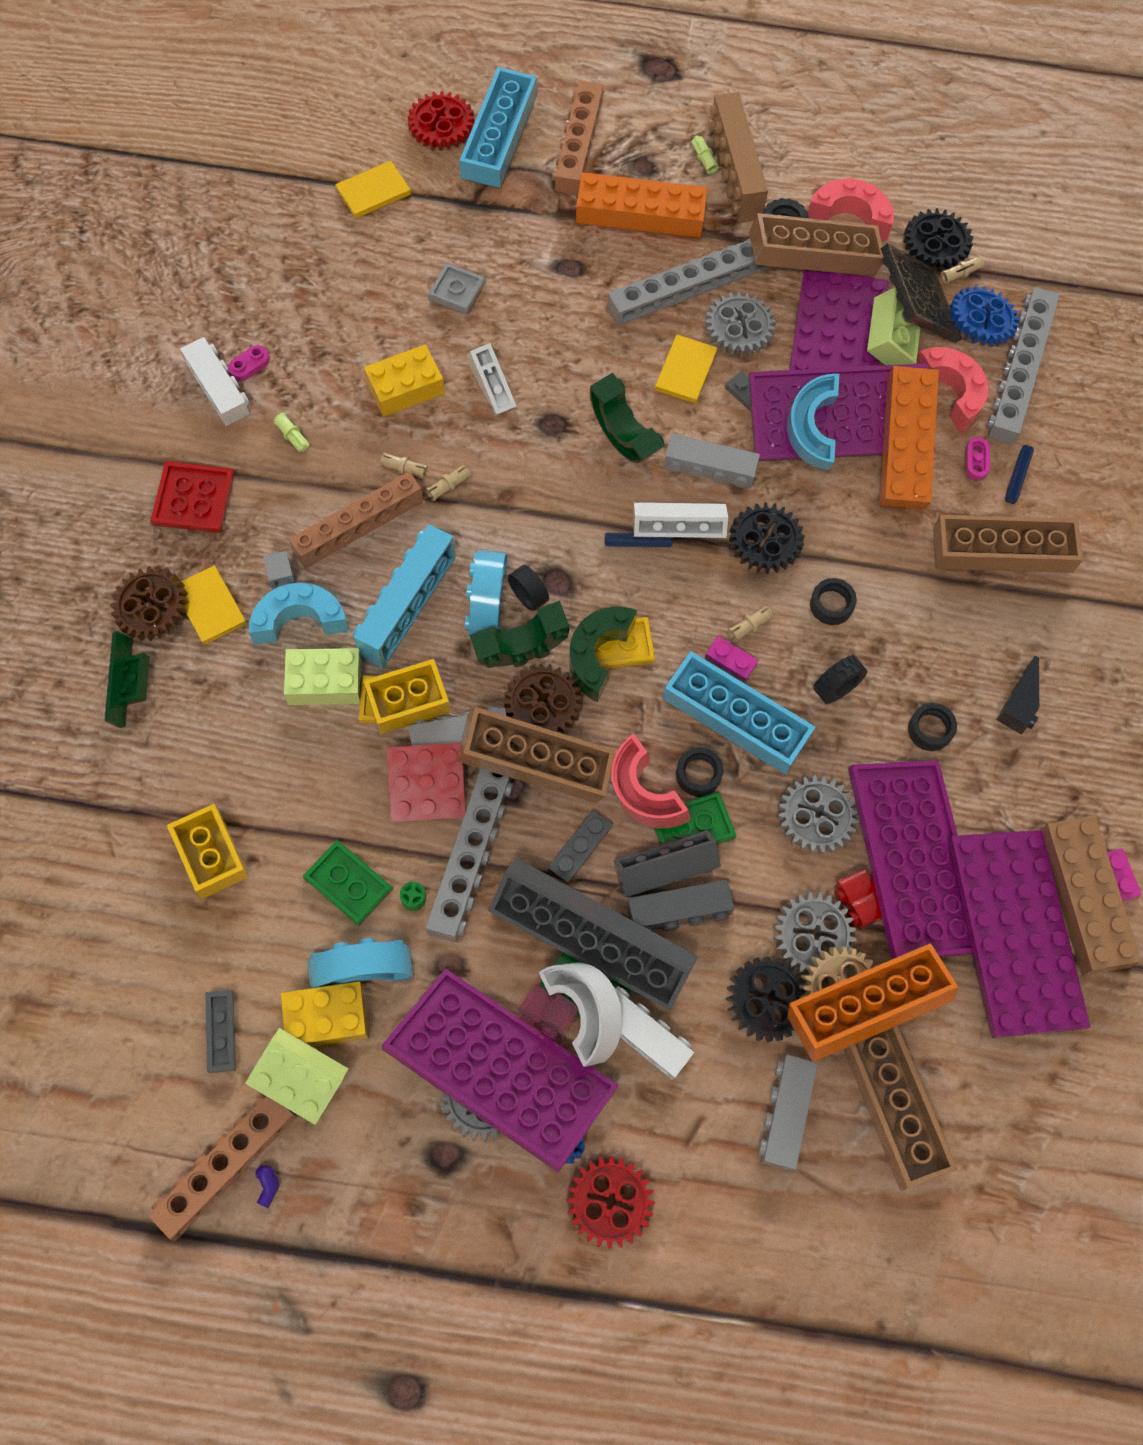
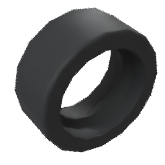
[508,565,549,611]
[810,578,857,625]
[908,703,957,751]
[675,747,724,797]

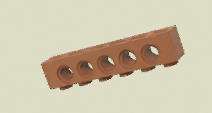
[552,80,604,195]
[289,472,423,569]
[148,1094,297,1241]

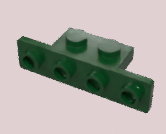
[105,631,150,728]

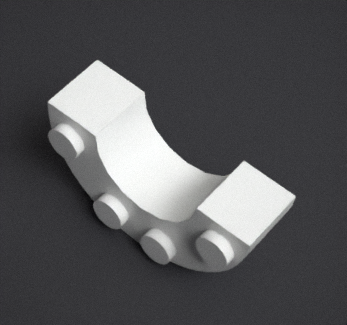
[539,962,622,1067]

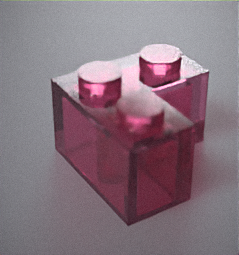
[518,983,579,1043]

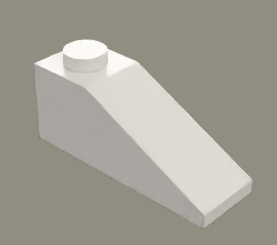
[466,343,516,415]

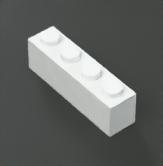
[180,337,250,426]
[633,503,728,538]
[614,986,694,1080]

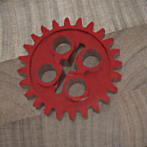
[407,91,475,150]
[566,1156,655,1249]

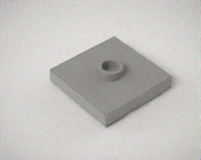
[428,263,485,314]

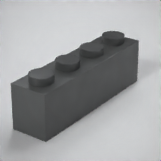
[613,830,721,897]
[627,880,734,932]

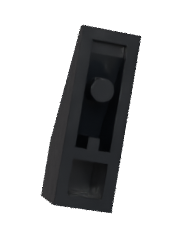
[996,656,1040,734]

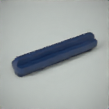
[1005,445,1034,504]
[604,533,673,547]

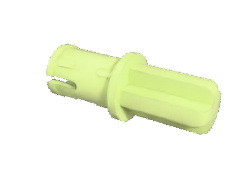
[691,135,719,174]
[274,413,309,452]

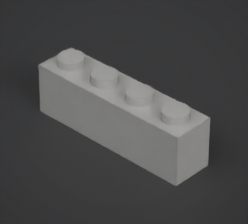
[664,433,760,488]
[408,707,506,745]
[758,1055,818,1172]

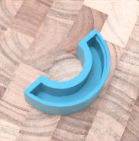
[787,374,839,470]
[465,550,508,639]
[249,583,349,645]
[307,938,414,989]

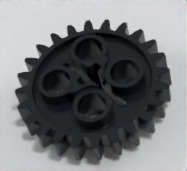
[903,208,974,271]
[729,502,805,574]
[726,956,806,1043]

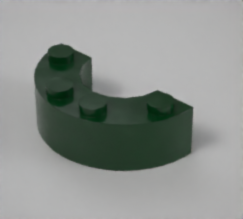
[590,373,665,463]
[469,600,570,668]
[569,607,637,702]

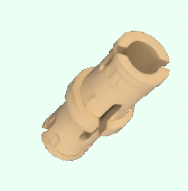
[940,255,985,284]
[380,452,428,479]
[426,465,471,501]
[727,606,773,642]

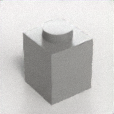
[263,551,295,590]

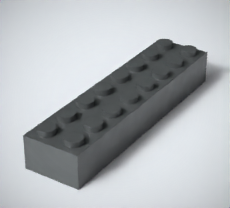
[488,858,698,1011]

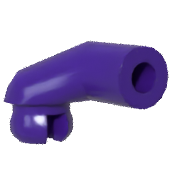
[255,1165,279,1209]

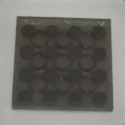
[880,243,962,343]

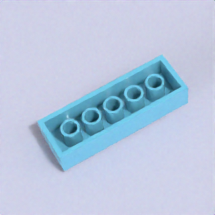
[459,67,537,188]
[353,524,455,669]
[662,651,815,775]

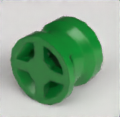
[400,882,426,911]

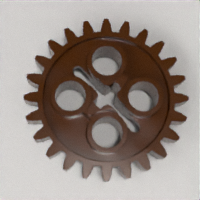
[110,566,189,641]
[504,664,582,734]

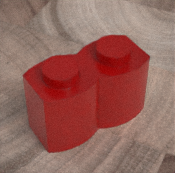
[834,869,882,930]

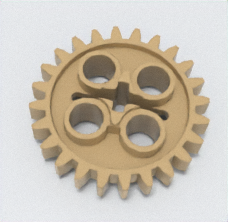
[799,946,873,998]

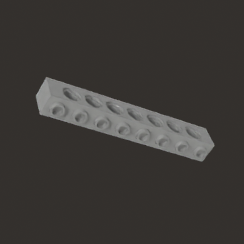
[607,238,771,326]
[986,287,1060,445]
[426,769,514,943]

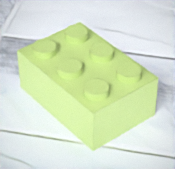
[867,287,923,365]
[284,648,362,705]
[245,1028,348,1125]

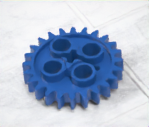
[949,285,1020,347]

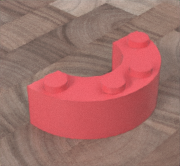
[808,178,894,241]
[916,347,988,433]
[611,734,691,828]

